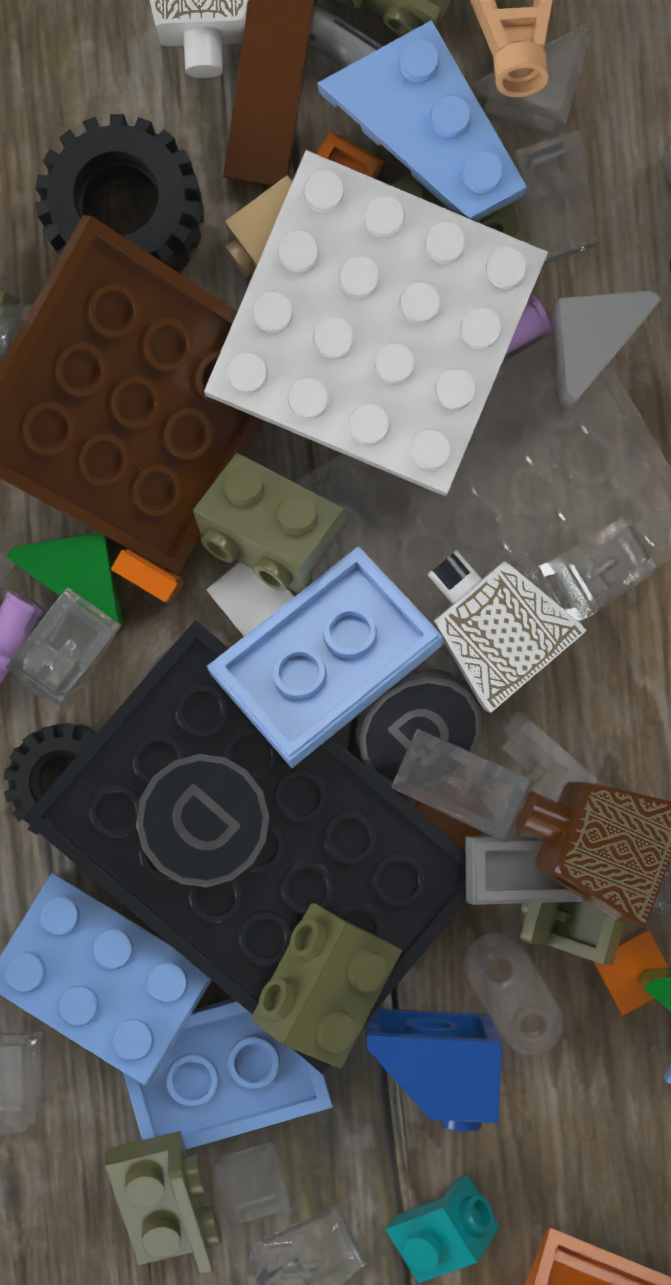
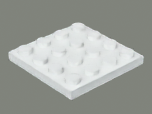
[204,150,548,496]

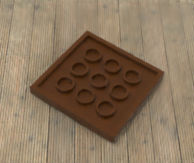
[0,215,264,575]

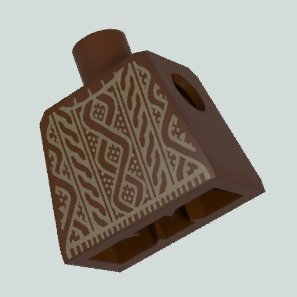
[516,782,671,927]

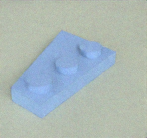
[317,20,527,222]

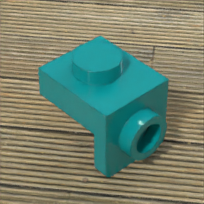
[385,1175,499,1283]

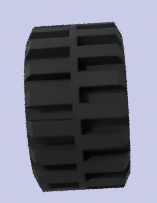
[35,114,204,271]

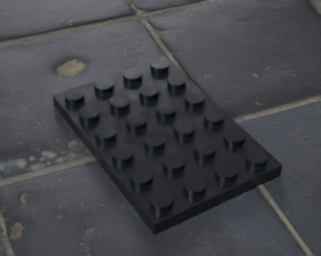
[23,620,466,1074]

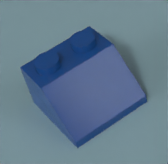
[365,1008,502,1132]

